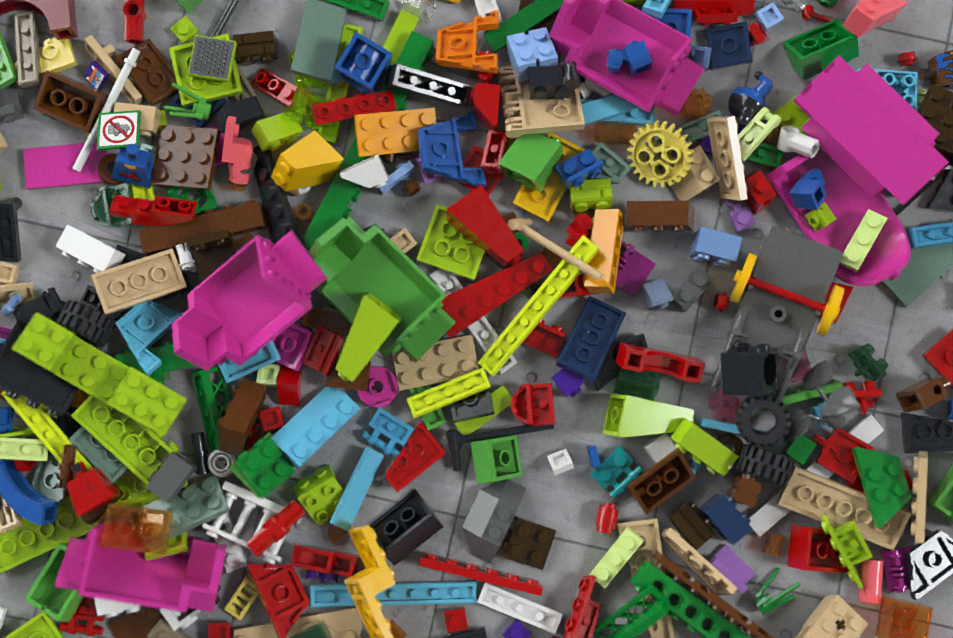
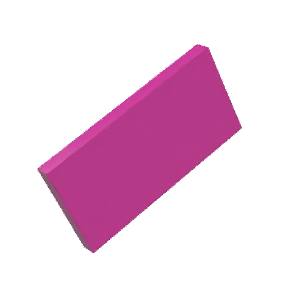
[23,142,109,190]

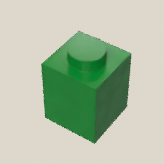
[781,435,817,465]

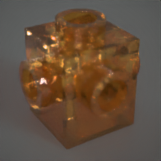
[681,87,713,121]

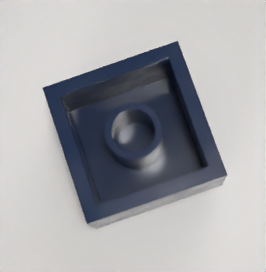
[699,493,753,545]

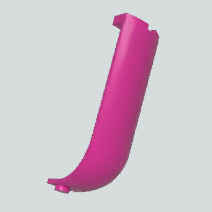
[766,147,911,286]

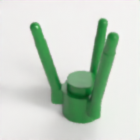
[753,568,800,615]

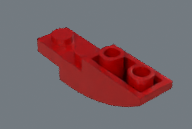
[109,195,197,226]

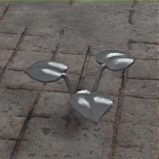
[780,360,860,444]

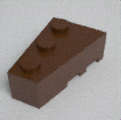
[626,201,695,232]
[217,379,267,456]

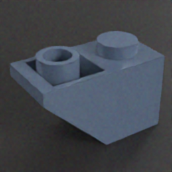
[640,278,673,312]

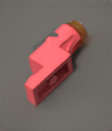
[222,116,258,191]

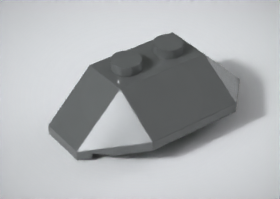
[462,479,526,563]

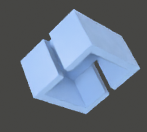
[507,27,558,83]

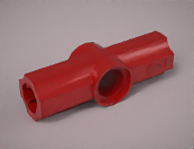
[123,0,147,44]
[246,499,306,558]

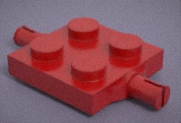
[811,428,874,484]

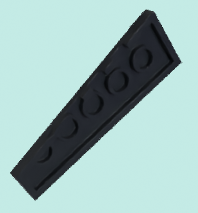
[253,144,306,249]

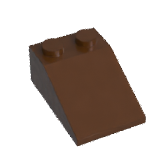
[109,606,182,638]

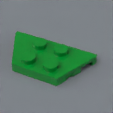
[852,447,912,528]

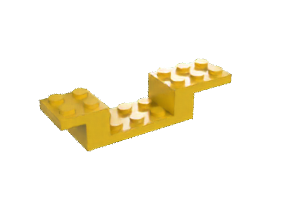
[344,525,396,638]

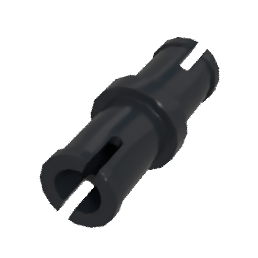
[190,432,210,475]

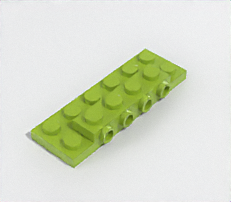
[71,395,181,486]

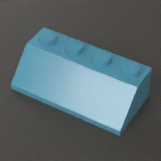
[271,386,360,470]

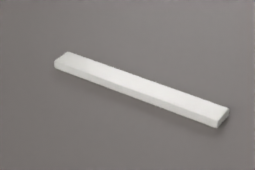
[748,414,884,537]

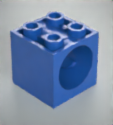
[335,32,392,94]

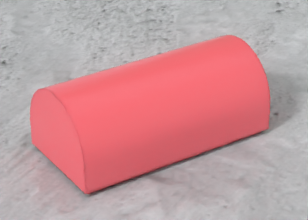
[858,559,884,603]

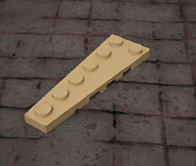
[616,518,674,638]

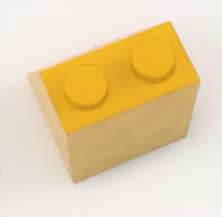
[271,130,344,191]

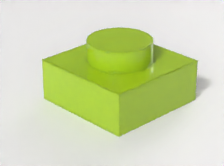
[170,15,200,44]

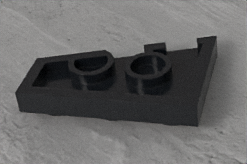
[594,333,648,392]

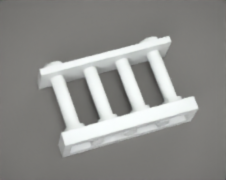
[202,481,302,565]

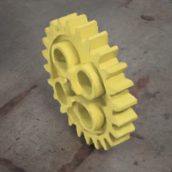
[627,120,694,188]

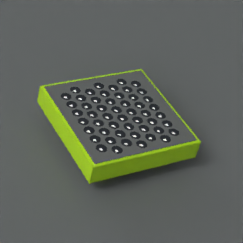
[188,35,237,83]

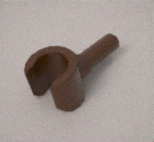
[384,153,413,164]

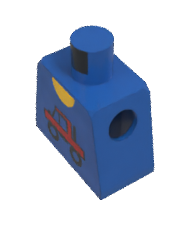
[112,144,154,189]

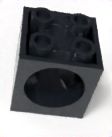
[720,343,780,397]

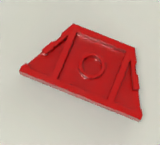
[245,564,310,638]

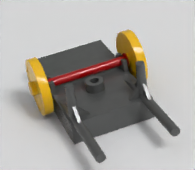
[710,226,844,401]

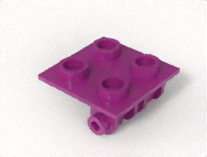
[615,241,656,297]
[881,545,915,593]

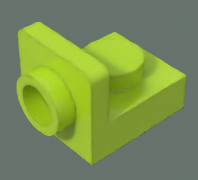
[804,202,836,233]

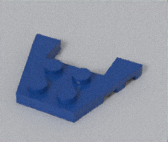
[417,112,486,188]

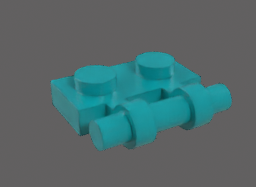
[590,446,644,500]

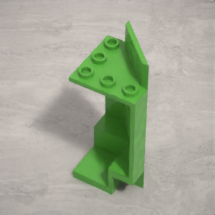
[308,217,456,363]

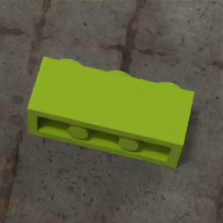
[670,418,739,476]

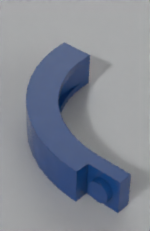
[0,406,58,525]

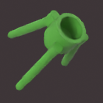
[164,83,212,120]

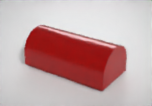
[481,130,509,174]

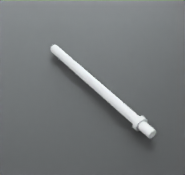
[73,48,140,172]

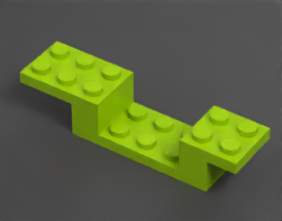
[12,312,188,437]

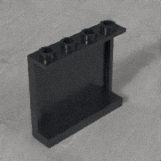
[0,311,99,418]

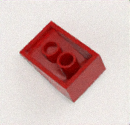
[787,524,850,573]

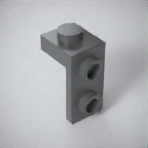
[0,82,24,123]

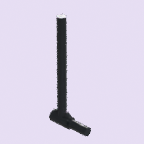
[446,425,554,471]

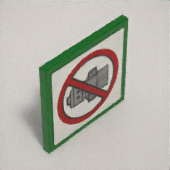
[97,110,141,150]

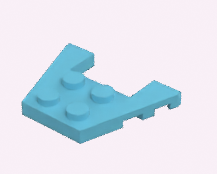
[115,301,183,376]

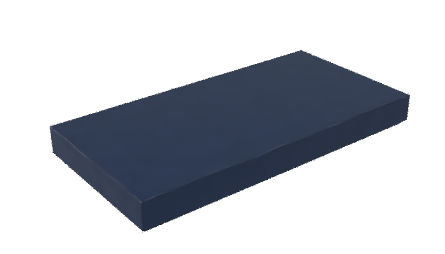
[556,295,626,383]

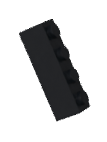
[385,64,473,107]

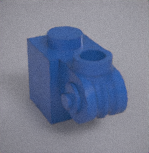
[606,40,653,77]
[789,168,827,210]

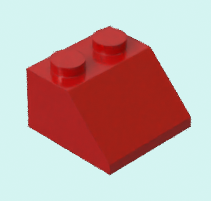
[470,83,500,131]

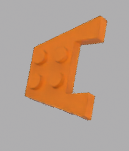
[436,10,499,73]

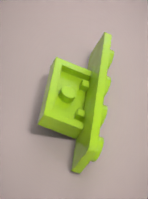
[821,512,873,589]

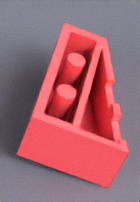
[842,0,908,38]

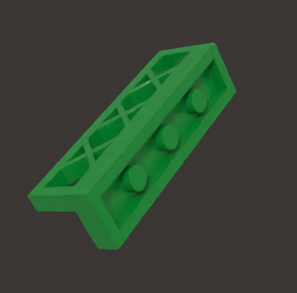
[191,367,231,453]
[593,584,670,638]

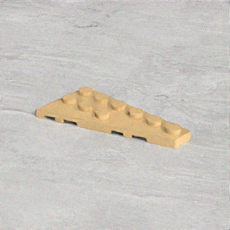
[233,607,363,638]

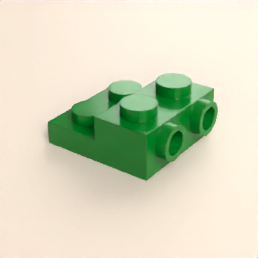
[235,438,296,499]

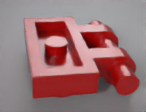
[60,597,105,637]

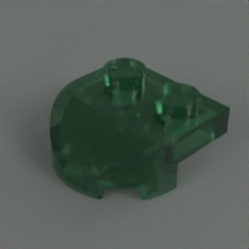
[91,183,134,228]

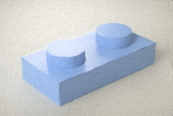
[378,161,415,195]

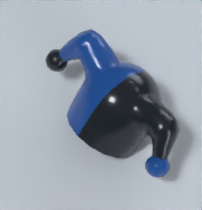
[728,71,773,126]

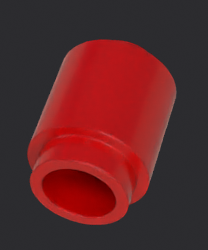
[595,502,619,534]

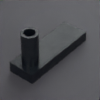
[0,197,23,262]

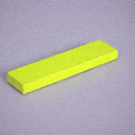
[406,367,491,419]

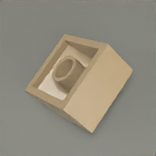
[661,145,721,201]

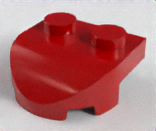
[511,383,556,427]

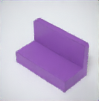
[708,544,755,594]

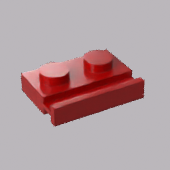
[302,325,346,376]

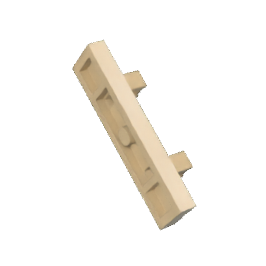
[84,35,142,105]

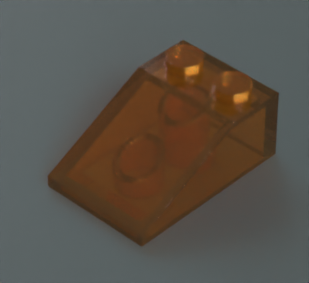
[100,503,173,555]

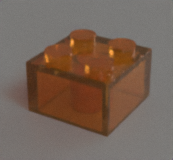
[875,595,933,638]

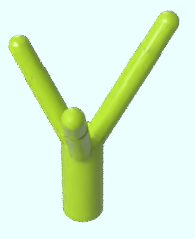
[0,424,36,439]

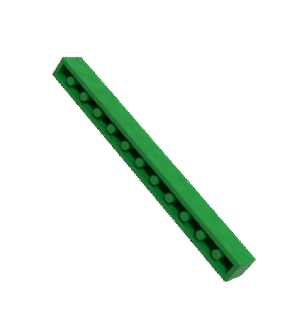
[303,30,436,251]

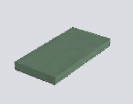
[290,0,347,84]
[881,222,953,308]

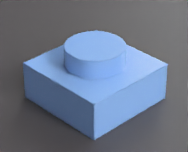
[754,2,784,31]

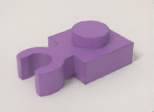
[725,199,756,233]

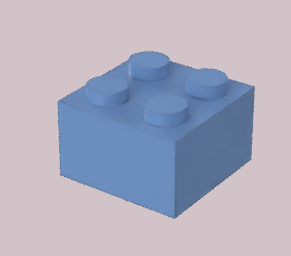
[688,227,742,268]

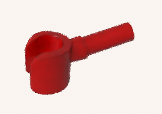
[802,5,830,23]

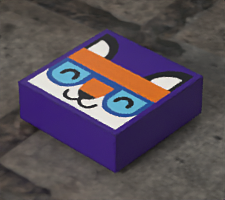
[83,61,110,90]

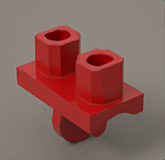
[565,213,592,247]
[842,380,882,415]

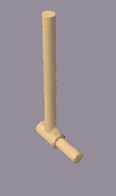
[507,218,603,281]

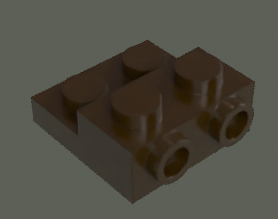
[501,516,556,570]

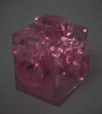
[708,388,739,418]

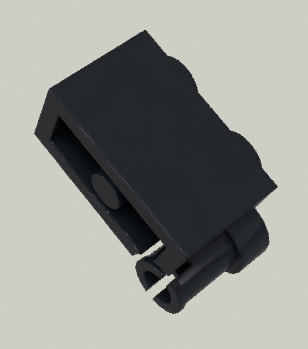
[528,61,580,100]
[13,287,65,322]

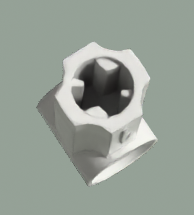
[777,126,820,158]

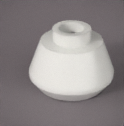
[208,449,236,477]

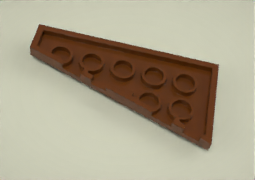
[652,551,774,638]

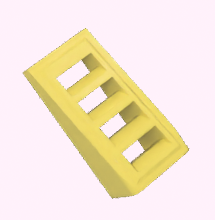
[224,574,258,621]

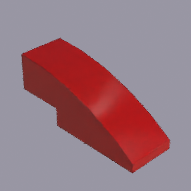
[290,544,360,577]

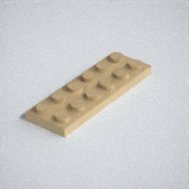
[776,465,911,550]

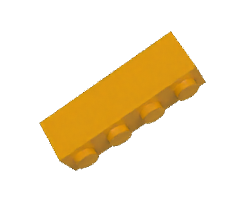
[583,209,625,294]

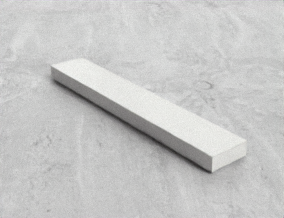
[429,269,517,374]

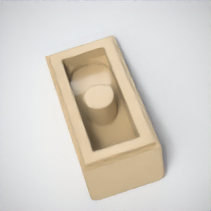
[0,282,36,308]

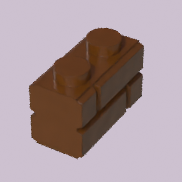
[726,472,762,507]

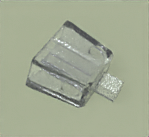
[393,0,437,24]

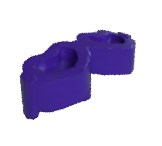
[306,570,339,584]

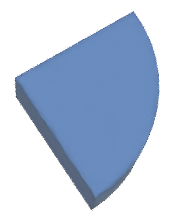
[690,45,712,68]
[1,292,22,317]

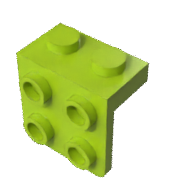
[294,464,344,525]

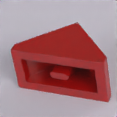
[277,364,303,406]

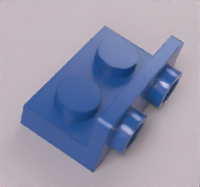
[554,149,604,189]

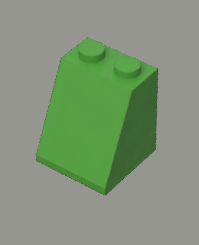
[498,133,564,193]

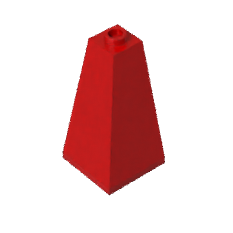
[446,186,524,267]

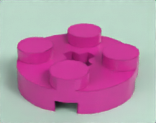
[357,366,398,407]

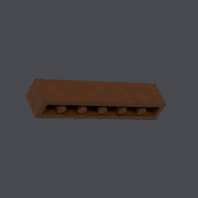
[138,200,267,256]

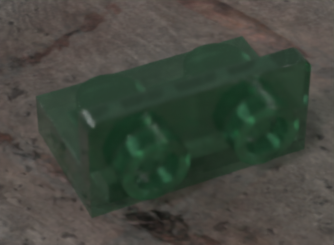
[613,367,661,401]

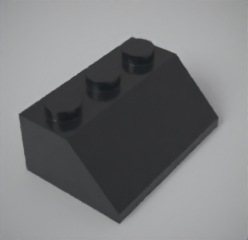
[369,489,444,566]

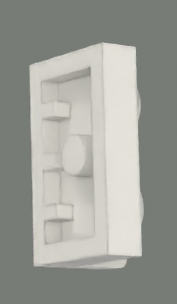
[160,608,201,631]

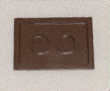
[115,39,179,106]

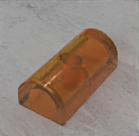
[595,122,637,145]

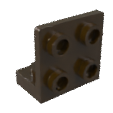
[186,229,237,282]

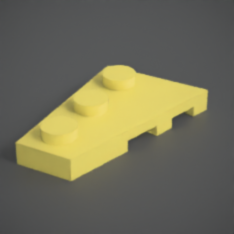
[13,37,77,83]

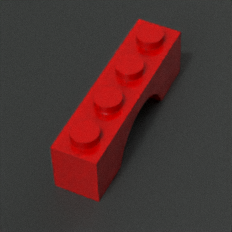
[615,342,705,383]

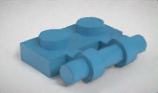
[361,407,415,458]

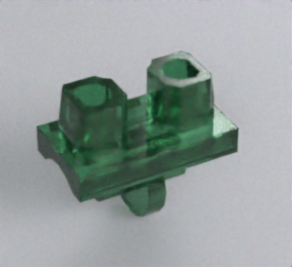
[848,343,888,382]

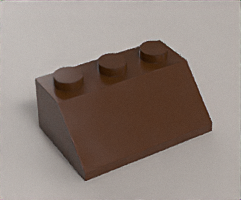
[33,70,109,133]
[626,448,697,515]

